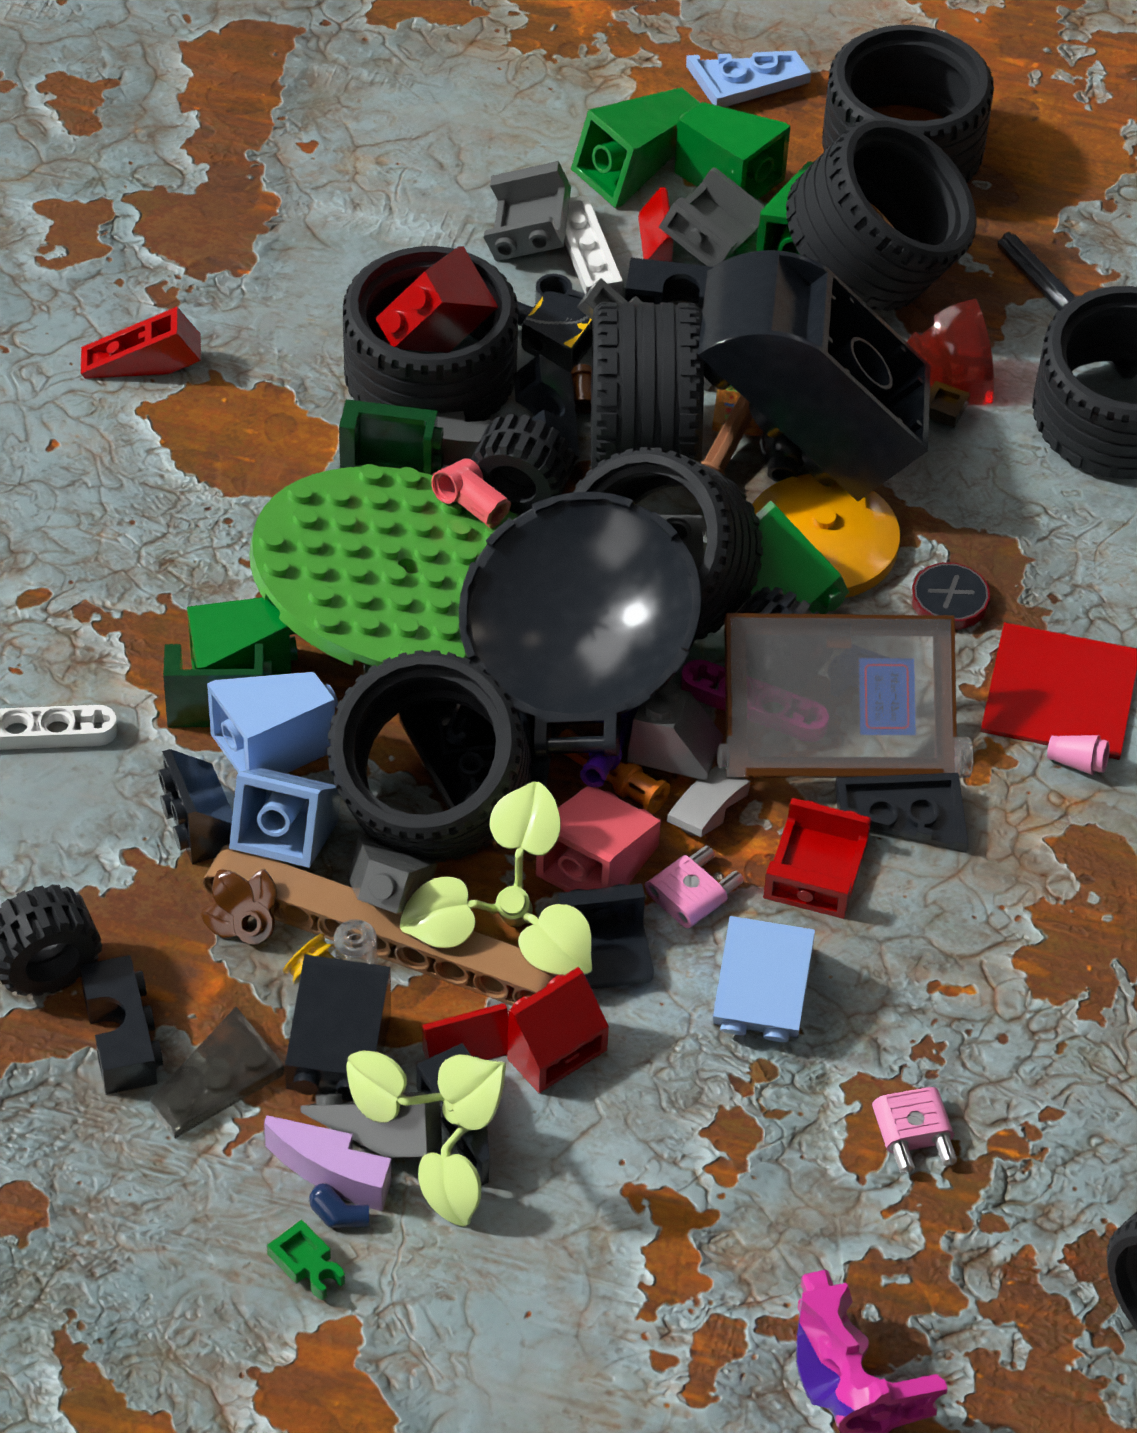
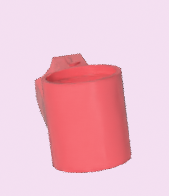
[431,459,511,528]

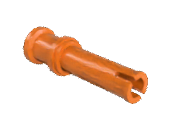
[558,729,670,814]

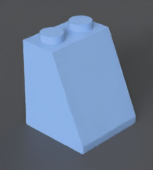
[207,672,338,773]
[229,768,341,868]
[713,916,815,1042]

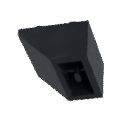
[158,749,233,864]

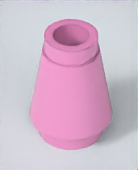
[1047,735,1110,775]

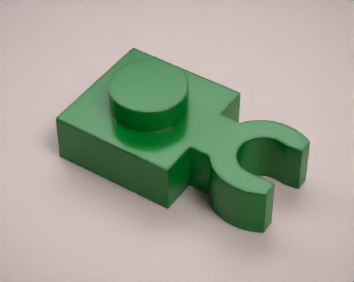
[267,1219,345,1300]

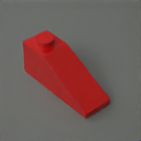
[81,307,201,379]

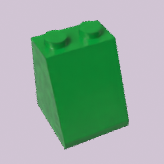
[674,102,791,200]
[745,501,850,614]
[187,597,298,675]

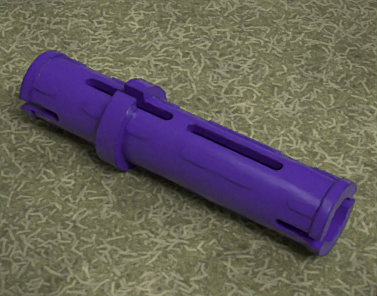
[580,707,639,787]

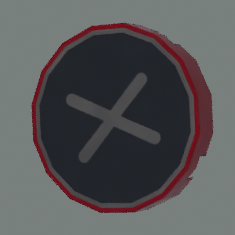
[911,562,990,630]

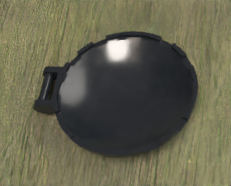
[459,492,702,759]

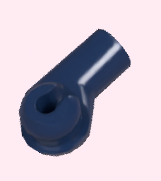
[309,1183,369,1228]

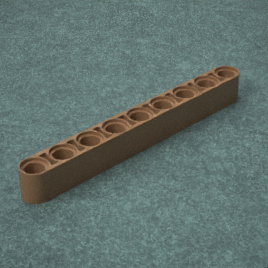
[202,845,557,1006]

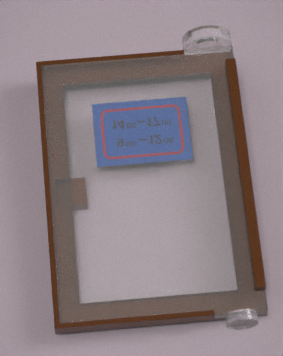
[717,613,973,778]

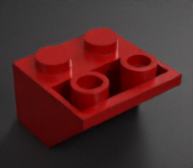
[507,967,609,1094]

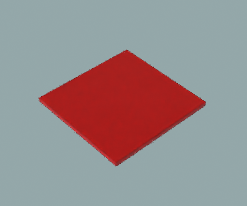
[980,622,1137,760]

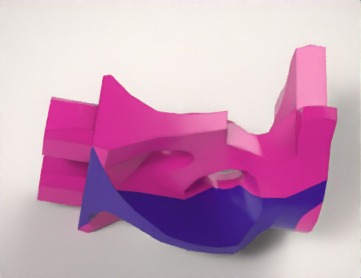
[796,1270,948,1433]

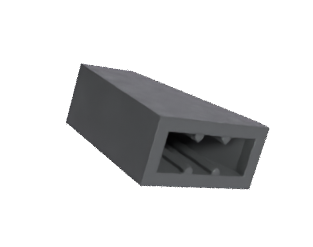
[347,836,438,913]

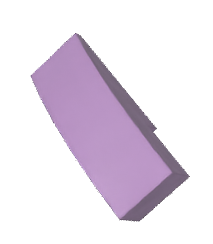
[264,1116,391,1211]

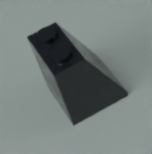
[285,954,391,1101]

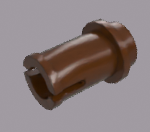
[571,364,592,414]

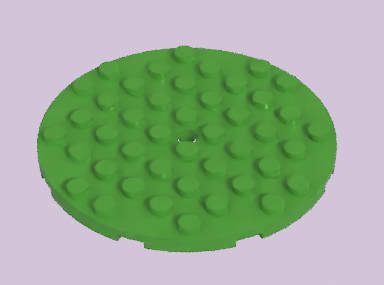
[249,464,517,667]

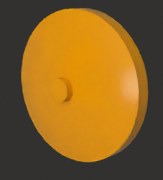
[752,474,900,598]

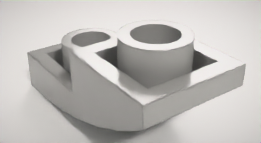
[667,766,750,837]

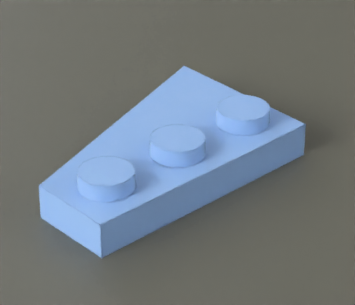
[686,51,811,107]

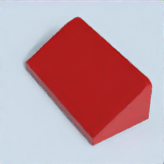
[638,187,674,262]
[422,1003,509,1060]

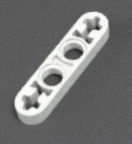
[0,705,118,750]

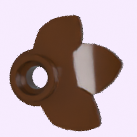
[201,869,277,945]

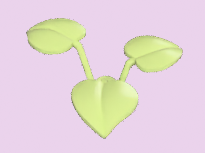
[400,782,592,975]
[346,1051,506,1226]

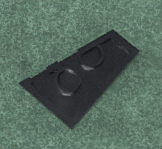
[835,773,969,852]

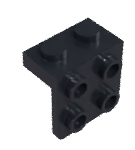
[558,884,654,989]

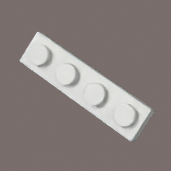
[564,195,623,295]

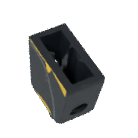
[517,291,593,373]

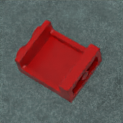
[763,798,871,919]

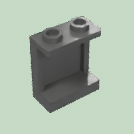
[484,161,571,261]
[659,167,765,267]

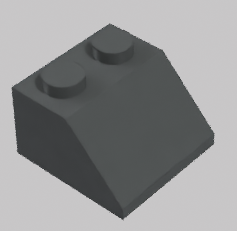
[627,683,724,780]

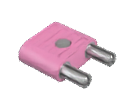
[645,845,744,929]
[872,1087,957,1174]

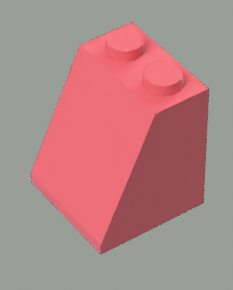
[536,786,661,892]

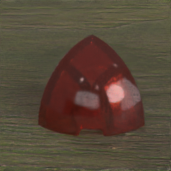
[907,299,994,405]

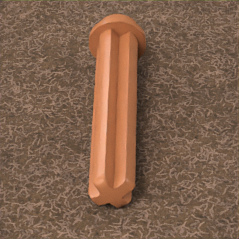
[701,394,753,475]

